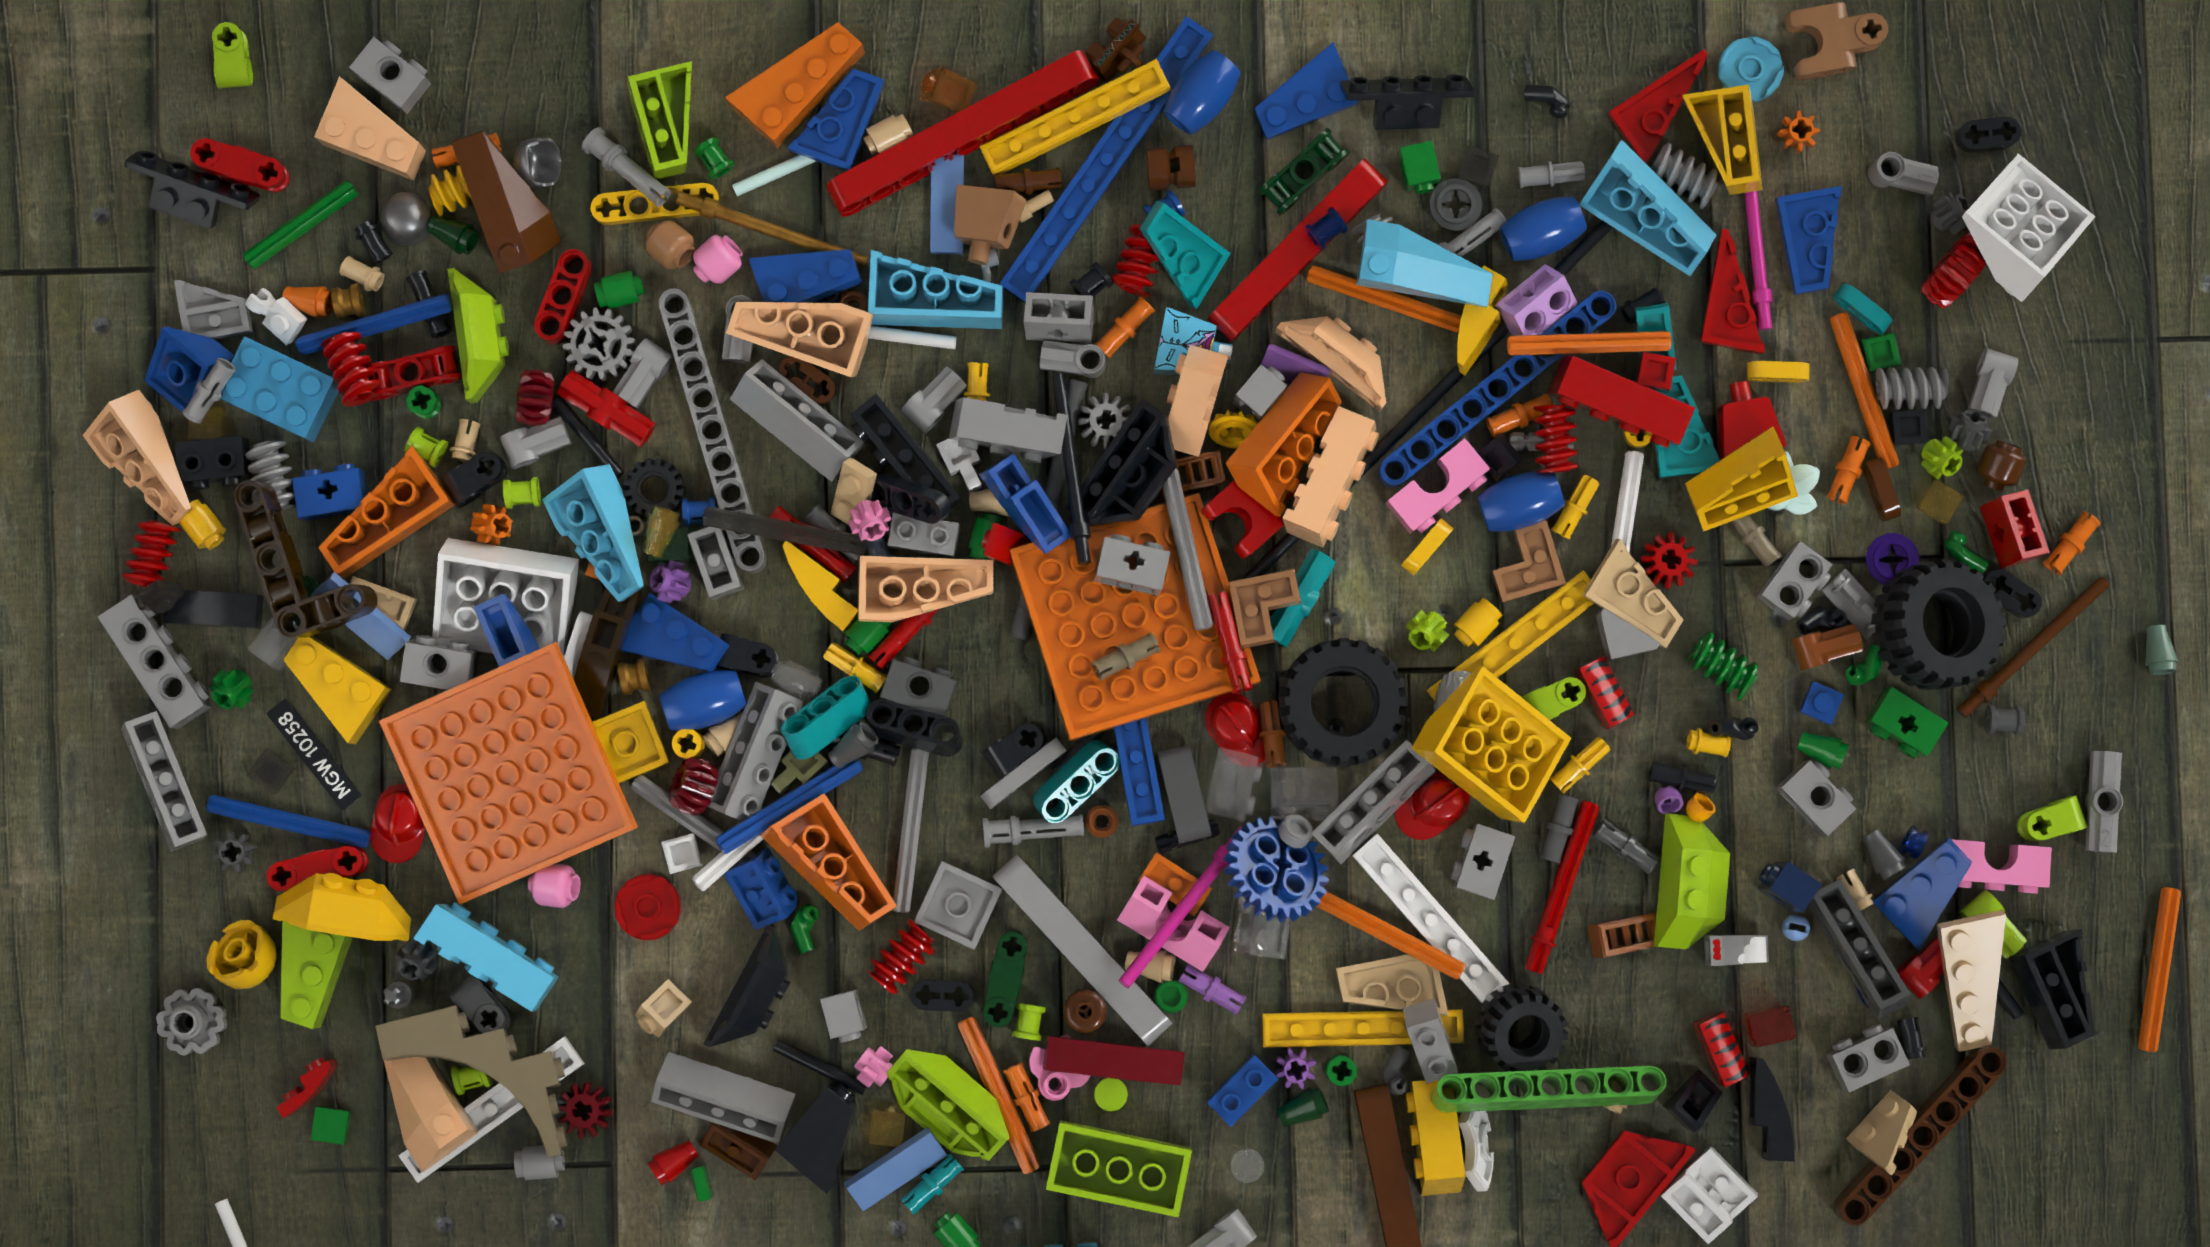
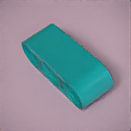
[781,676,871,760]
[1033,740,1120,823]

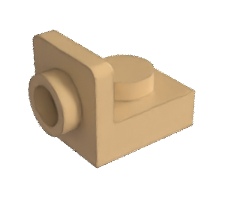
[635,979,692,1038]

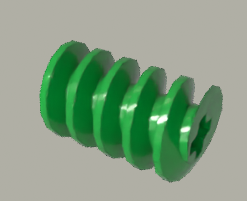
[1684,632,1758,702]

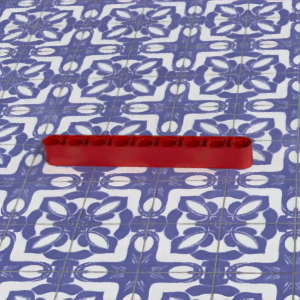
[826,50,1099,217]

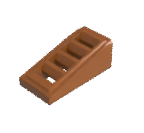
[1159,450,1226,498]
[1587,912,1657,958]

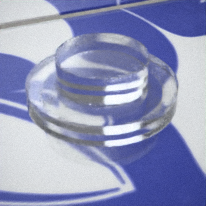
[1230,1149,1264,1183]

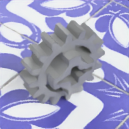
[563,308,636,381]

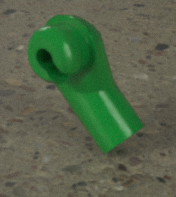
[1945,531,1988,574]
[1845,645,1883,686]
[789,904,819,955]

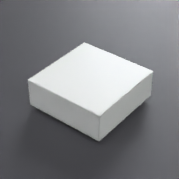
[661,833,703,874]

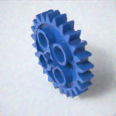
[1223,817,1329,923]

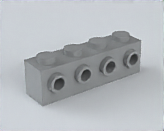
[730,359,864,482]
[707,682,804,821]
[651,1052,796,1144]

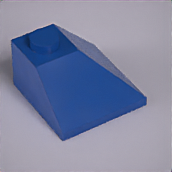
[144,327,234,413]

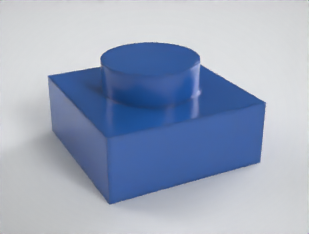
[1799,681,1844,725]

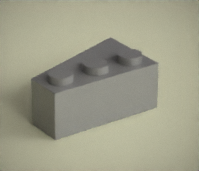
[949,397,1068,463]

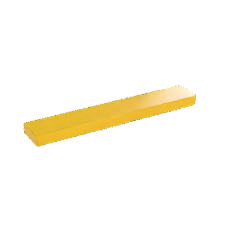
[979,59,1172,176]
[1426,570,1594,702]
[1262,1009,1464,1048]

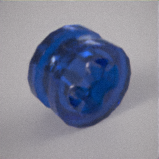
[1900,825,1929,859]

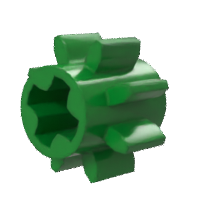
[210,669,254,709]

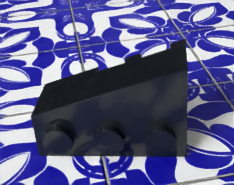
[2009,929,2095,1049]

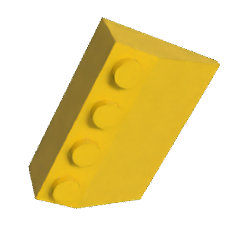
[1411,666,1571,823]

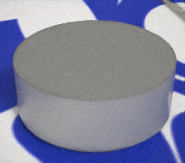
[1278,814,1313,848]

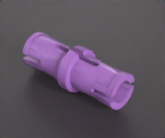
[1178,963,1246,1015]

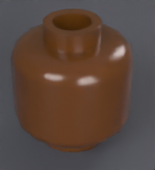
[1977,440,2026,491]
[1063,989,1107,1033]

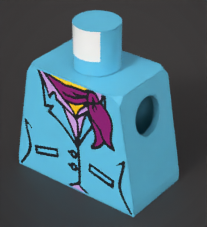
[1154,307,1233,375]

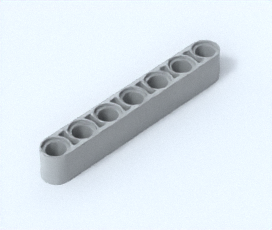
[992,854,1173,1046]

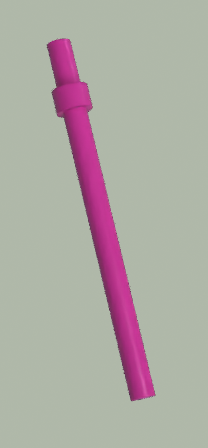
[1744,191,1773,331]
[1118,826,1242,989]

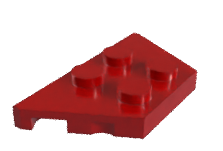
[1581,1130,1696,1247]

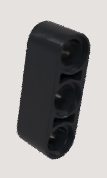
[866,699,963,757]

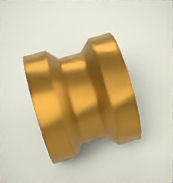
[331,283,366,321]
[617,658,651,696]

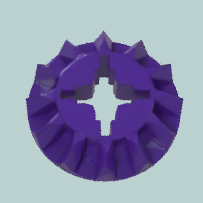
[1865,533,1919,584]

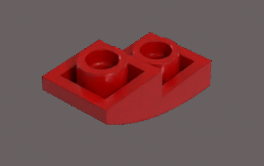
[982,523,1032,569]
[277,1057,338,1118]

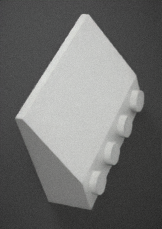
[1962,154,2095,302]
[432,538,579,657]

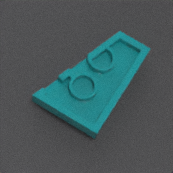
[1139,201,1231,309]

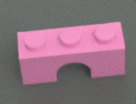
[1385,438,1490,534]
[1943,839,2052,894]
[1117,876,1230,972]

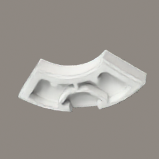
[1458,1111,1494,1192]

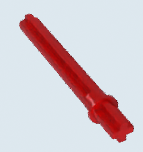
[1524,801,1599,975]

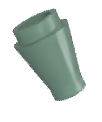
[2145,625,2179,675]

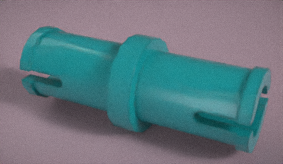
[900,1154,964,1215]

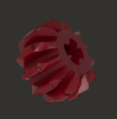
[515,369,554,426]
[668,757,718,816]
[557,1081,614,1139]

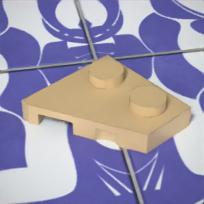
[1846,1090,1917,1175]

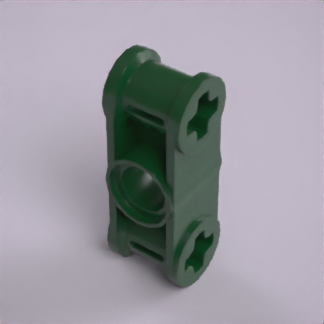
[1258,128,1350,216]
[983,931,1027,1028]

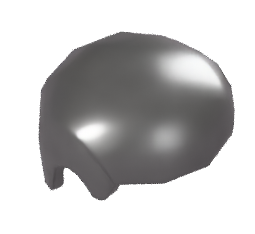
[513,138,562,188]
[381,192,432,246]

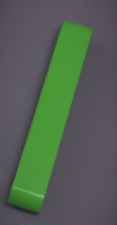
[1431,1066,1667,1113]

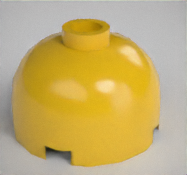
[207,920,277,989]

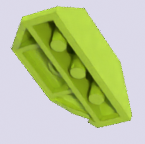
[447,268,509,404]
[1654,813,1730,949]
[887,1049,1010,1161]

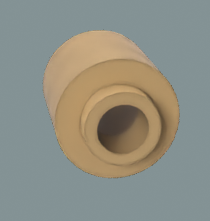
[863,114,914,156]

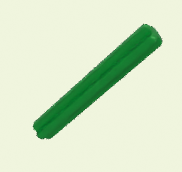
[243,180,358,269]

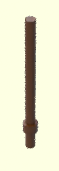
[1957,576,2110,718]

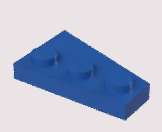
[748,249,863,303]

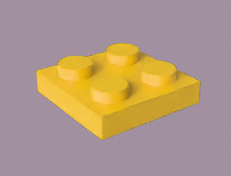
[592,701,671,784]

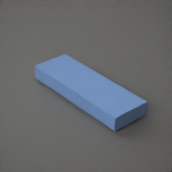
[930,155,964,255]
[311,572,411,661]
[844,1127,947,1211]

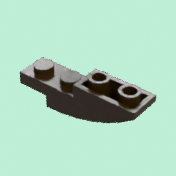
[574,588,641,719]

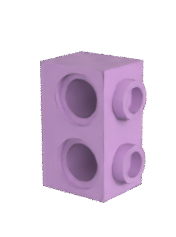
[1495,264,1578,336]

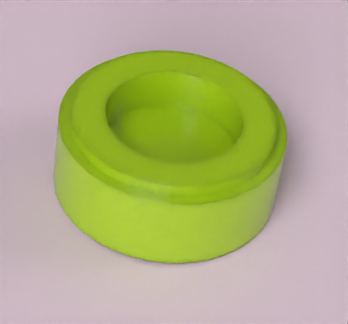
[1094,1078,1128,1111]

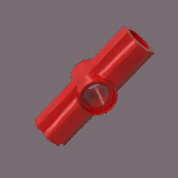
[557,370,657,448]

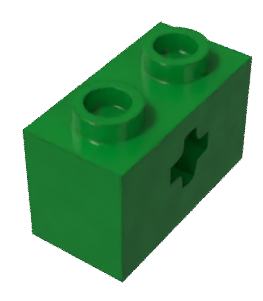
[1864,687,1949,759]

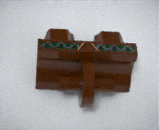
[1086,18,1146,82]

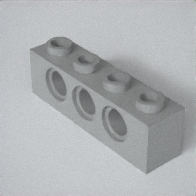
[98,595,212,729]
[121,711,207,852]
[1311,739,1436,864]

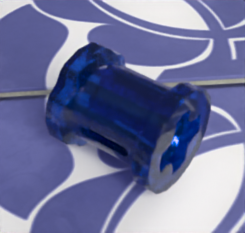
[1304,207,1349,250]

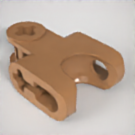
[1784,2,1888,81]

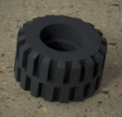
[1475,983,1568,1071]

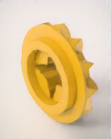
[1208,410,1259,449]

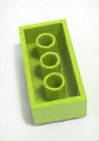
[1046,1120,1192,1218]

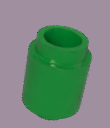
[594,270,645,309]
[967,513,1008,564]
[844,617,892,655]
[932,1211,981,1247]

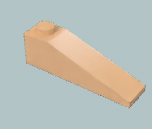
[726,302,873,377]
[83,390,191,526]
[858,556,994,622]
[383,1057,479,1172]

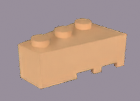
[314,76,426,181]
[1164,345,1228,457]

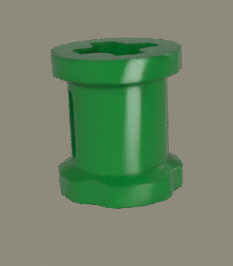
[693,136,736,181]
[406,385,442,419]
[1325,1054,1357,1086]

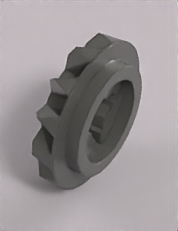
[1429,178,1482,232]

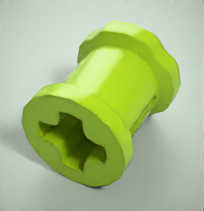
[404,427,449,468]
[503,477,541,509]
[1012,1003,1046,1041]
[451,1065,492,1096]

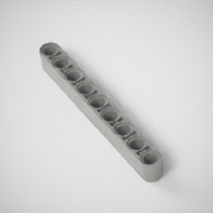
[659,288,767,574]

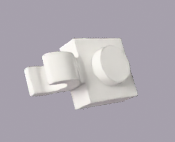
[245,288,307,345]
[936,438,982,493]

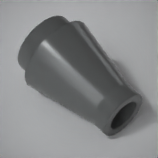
[828,722,878,768]
[1862,829,1907,881]

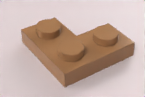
[1492,520,1566,603]
[1229,569,1301,649]

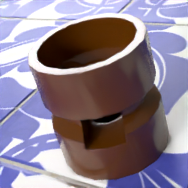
[1146,145,1196,191]

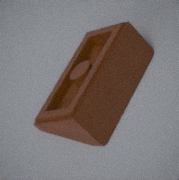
[699,1122,777,1181]

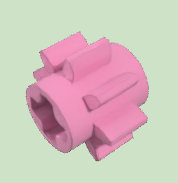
[848,500,891,541]
[854,1046,893,1088]

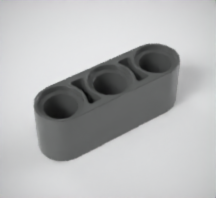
[1157,744,1212,844]

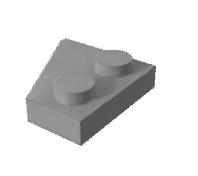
[174,280,253,339]

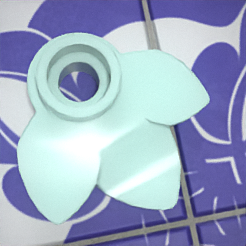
[1768,451,1820,515]

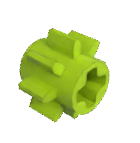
[1921,436,1963,479]
[1406,609,1449,652]

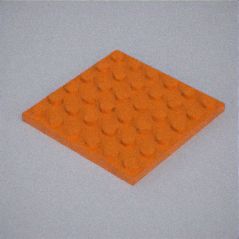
[1010,493,1261,741]
[379,642,638,905]

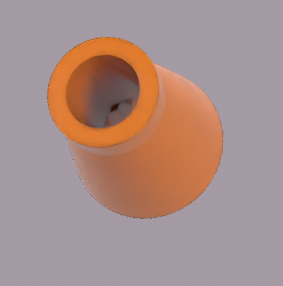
[282,286,334,319]

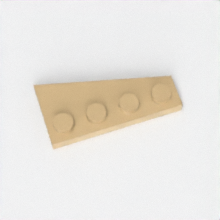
[1936,910,2006,1052]

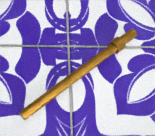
[675,191,868,269]

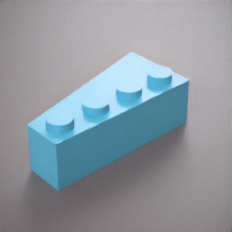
[1579,139,1716,276]
[868,250,1003,329]
[413,902,559,1012]

